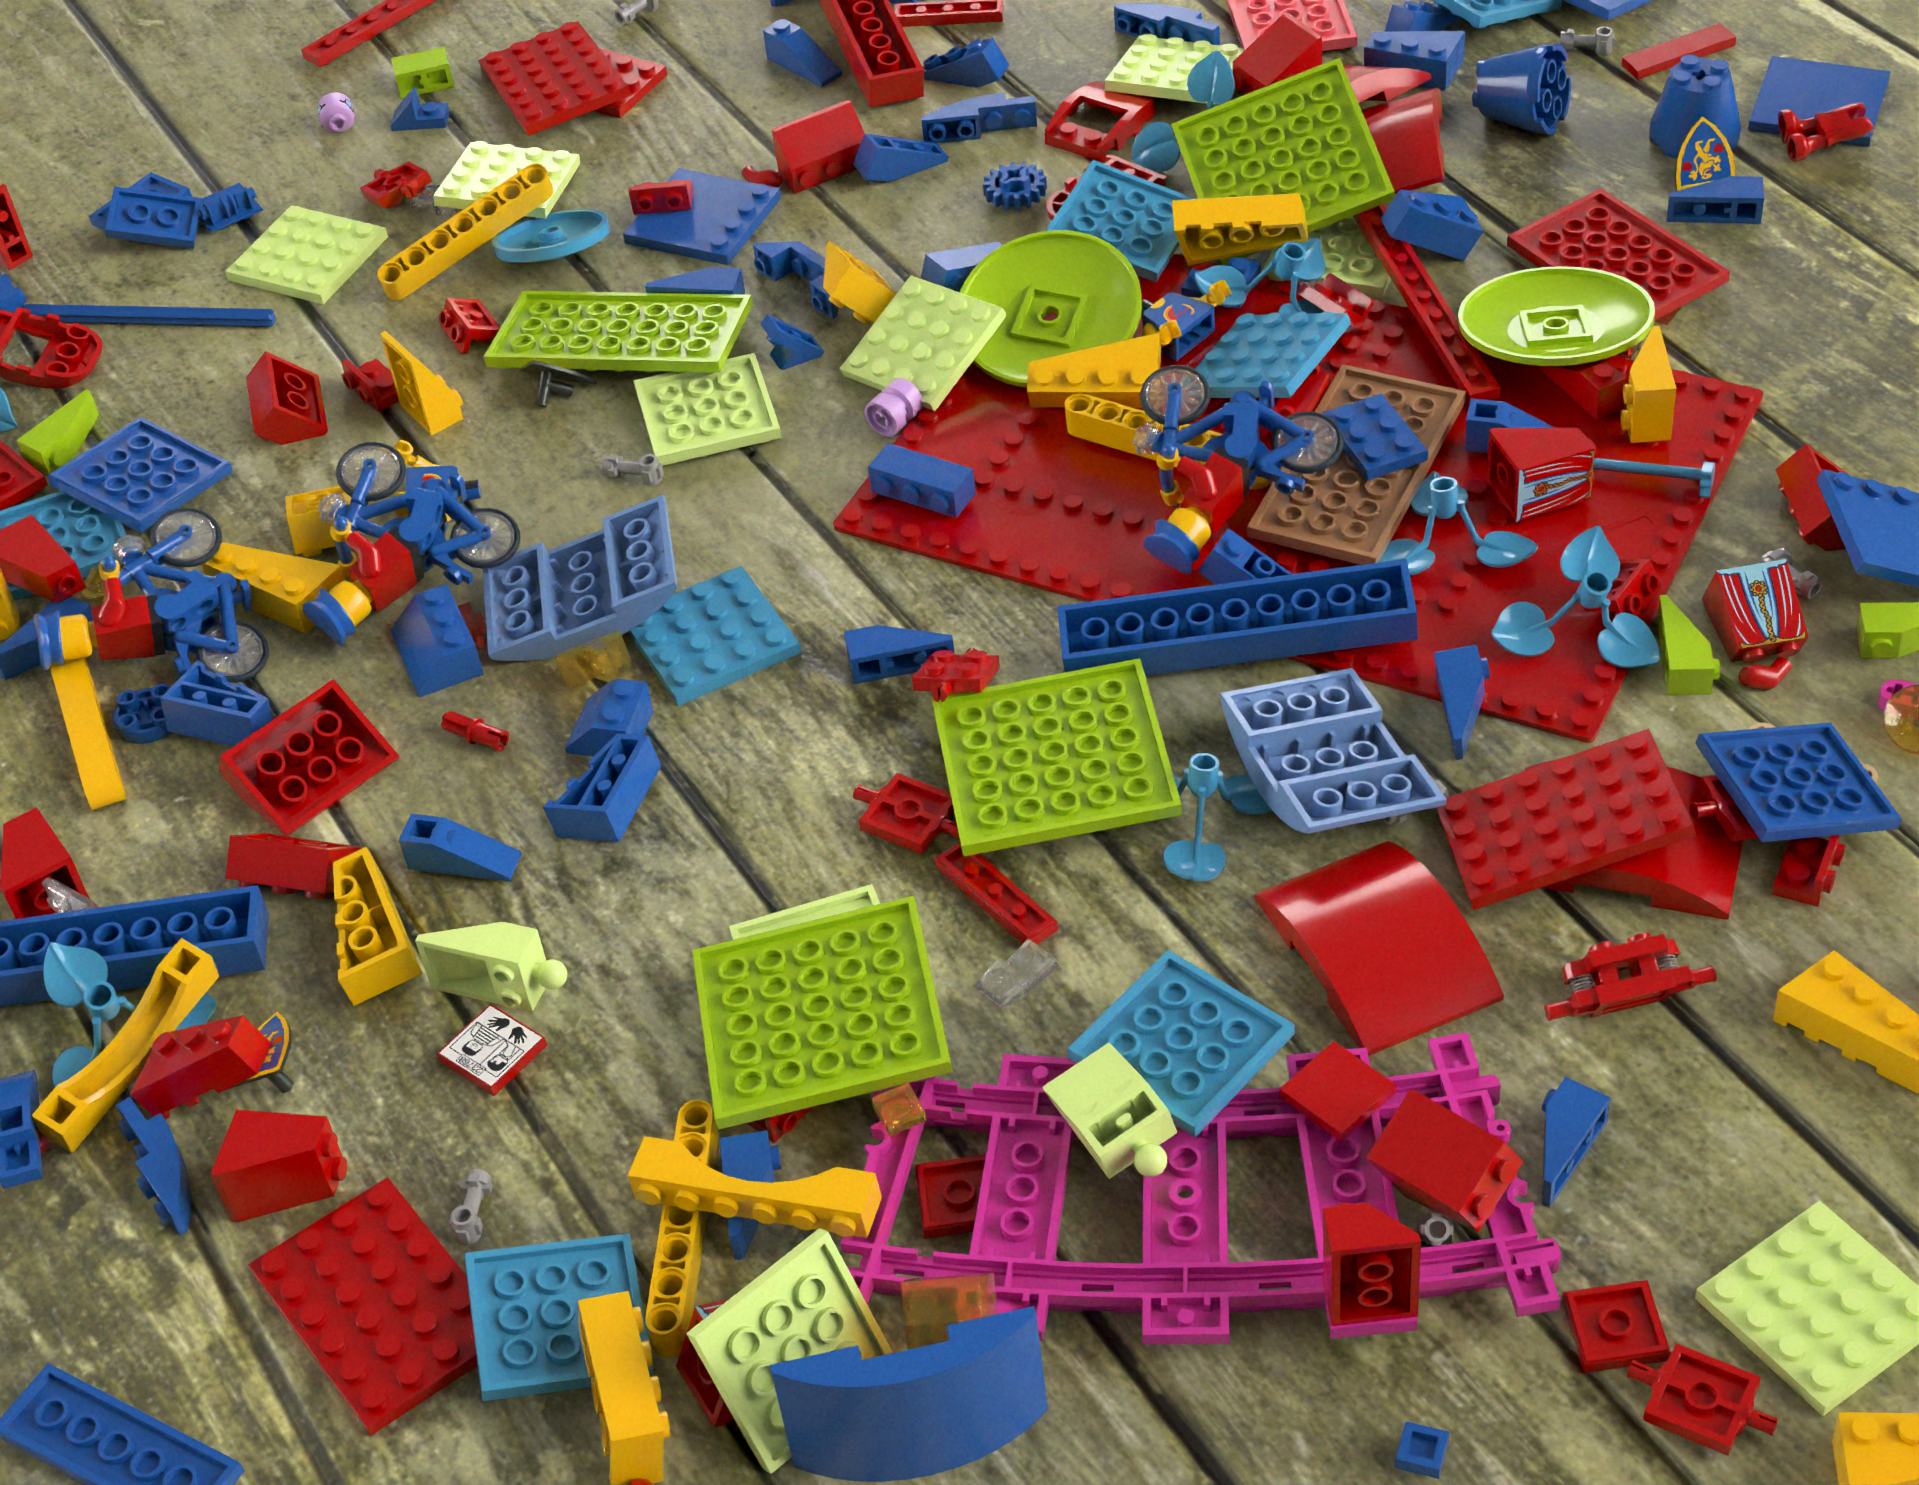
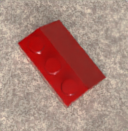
[772,99,865,194]
[246,351,328,445]
[1775,444,1848,551]
[225,833,361,899]
[1323,1203,1421,1326]

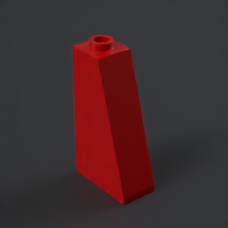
[0,514,87,603]

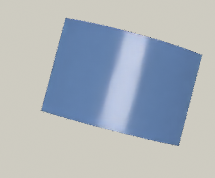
[482,495,678,661]
[1220,668,1447,833]

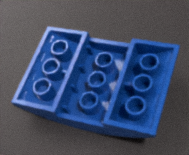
[770,1306,1048,1482]

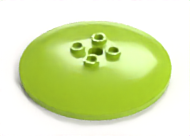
[960,230,1142,388]
[1458,266,1655,366]

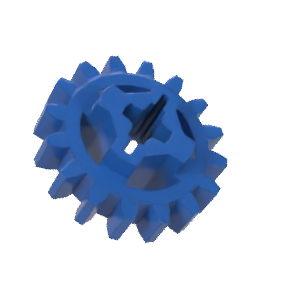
[983,162,1047,211]

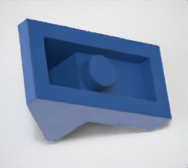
[390,87,450,131]
[761,314,824,370]

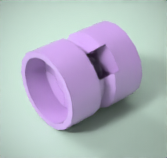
[864,378,923,437]

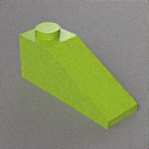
[16,389,99,475]
[1657,595,1720,695]
[1856,602,1919,658]

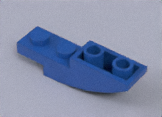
[1114,3,1220,45]
[921,92,1037,143]
[0,1070,43,1189]
[116,1097,191,1235]

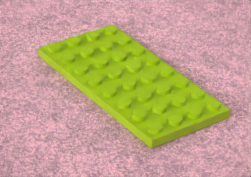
[483,291,753,374]

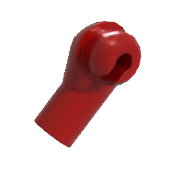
[1738,657,1792,690]

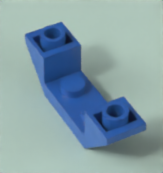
[753,241,839,319]

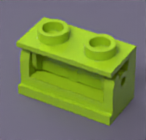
[391,47,455,99]

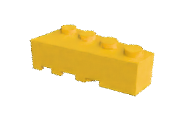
[1172,193,1308,266]
[1027,333,1161,408]
[201,542,346,634]
[333,847,423,1006]
[1773,950,1919,1094]
[578,1291,670,1485]
[1832,1412,1919,1485]

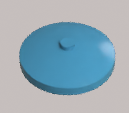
[492,209,610,263]

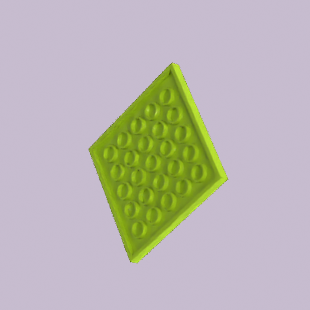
[1171,58,1396,265]
[931,658,1183,857]
[692,896,953,1130]

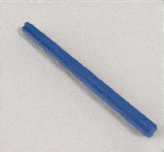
[24,304,276,327]

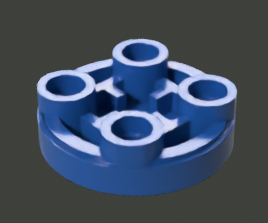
[112,683,172,744]

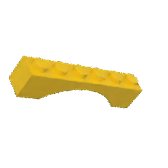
[31,938,219,1154]
[627,1136,882,1238]

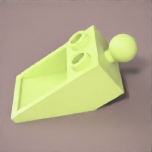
[415,922,567,1012]
[1042,1043,1177,1179]

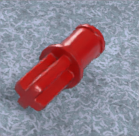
[441,711,509,752]

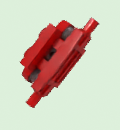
[1544,932,1717,1021]

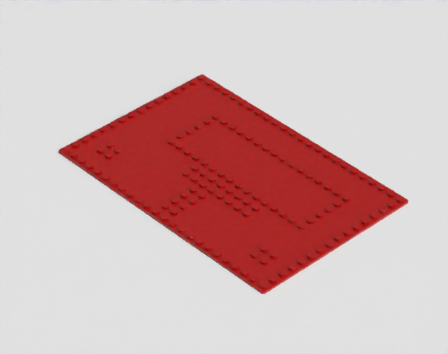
[833,254,1763,743]

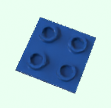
[199,183,263,233]

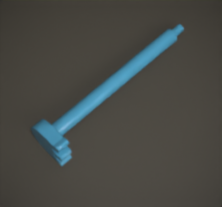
[1593,458,1715,498]

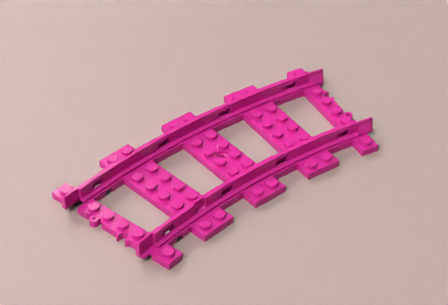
[840,1032,1561,1344]

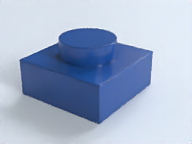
[1395,1421,1449,1479]

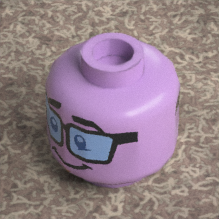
[317,92,355,133]

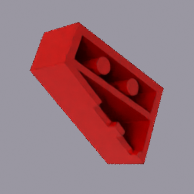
[130,1015,272,1120]

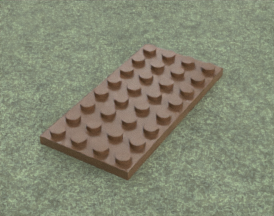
[1247,364,1466,565]

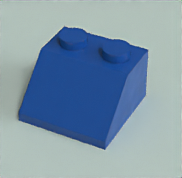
[565,678,654,756]

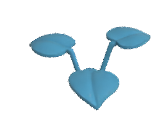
[1132,51,1235,172]
[1194,238,1326,314]
[1377,471,1538,575]
[1491,526,1660,668]
[1163,753,1272,881]
[43,942,217,1087]

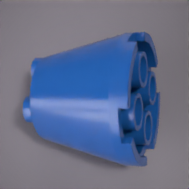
[1472,44,1571,135]
[1649,54,1741,159]

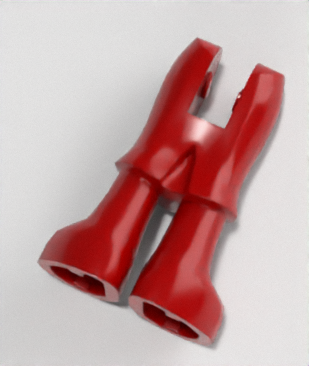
[1778,103,1874,162]

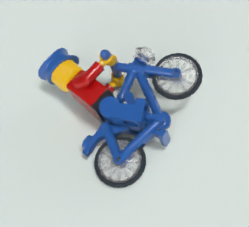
[1133,365,1343,575]
[303,442,521,647]
[34,508,269,683]

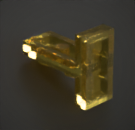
[554,630,632,688]

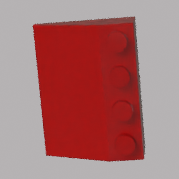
[219,679,400,836]

